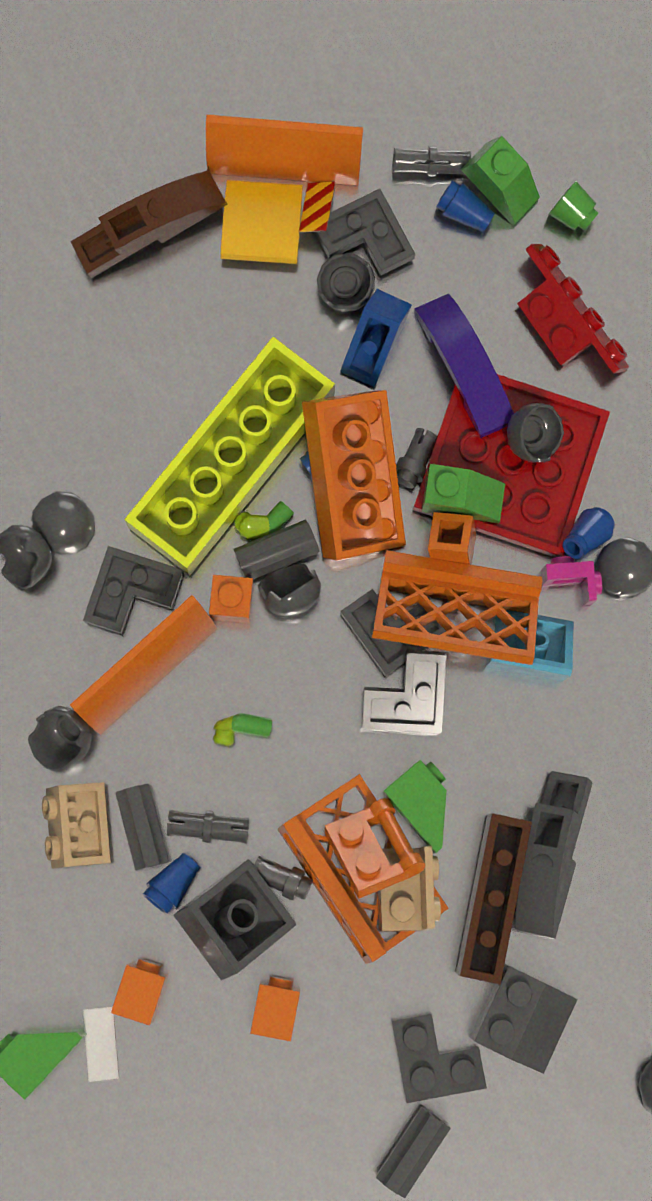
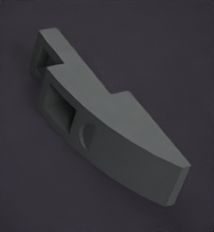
[515,771,593,940]

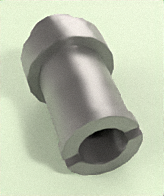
[396,428,438,488]
[254,855,313,900]

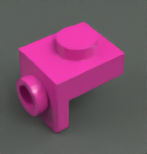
[541,556,602,606]

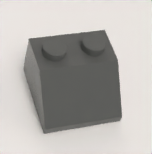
[173,859,297,981]
[470,964,578,1074]

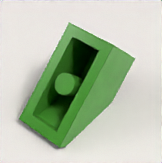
[461,136,540,225]
[422,464,505,523]
[382,759,447,853]
[0,1029,87,1100]

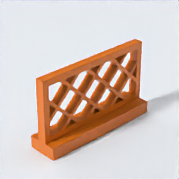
[372,550,542,665]
[277,774,449,964]

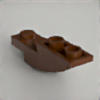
[70,170,228,278]

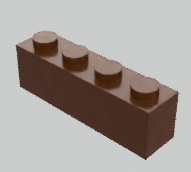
[456,813,532,985]

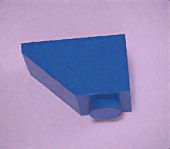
[340,289,412,387]

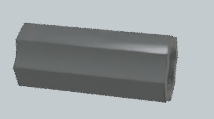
[233,519,320,579]
[115,783,169,871]
[376,1106,451,1198]

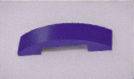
[414,293,514,438]

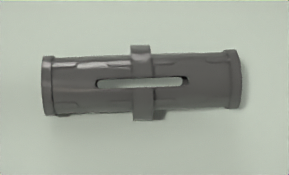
[393,146,471,177]
[167,810,250,844]

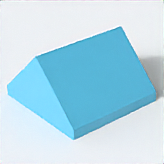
[486,610,574,682]

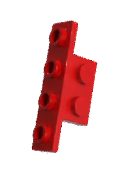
[517,244,629,374]

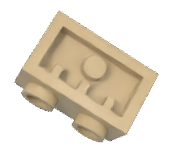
[42,782,111,869]
[378,846,441,932]

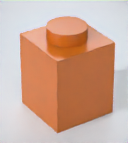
[428,512,476,565]
[209,575,254,624]
[111,958,168,1026]
[250,976,300,1042]

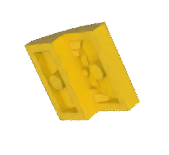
[221,180,303,264]

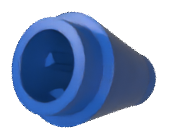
[436,180,495,232]
[563,507,615,559]
[143,853,201,915]

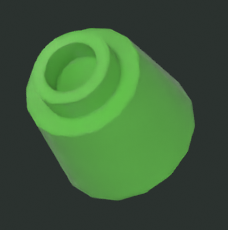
[549,181,599,231]

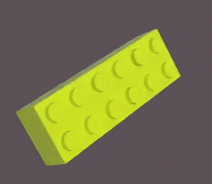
[124,337,335,576]

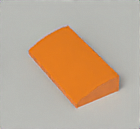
[206,114,363,186]
[302,390,406,561]
[70,595,217,735]

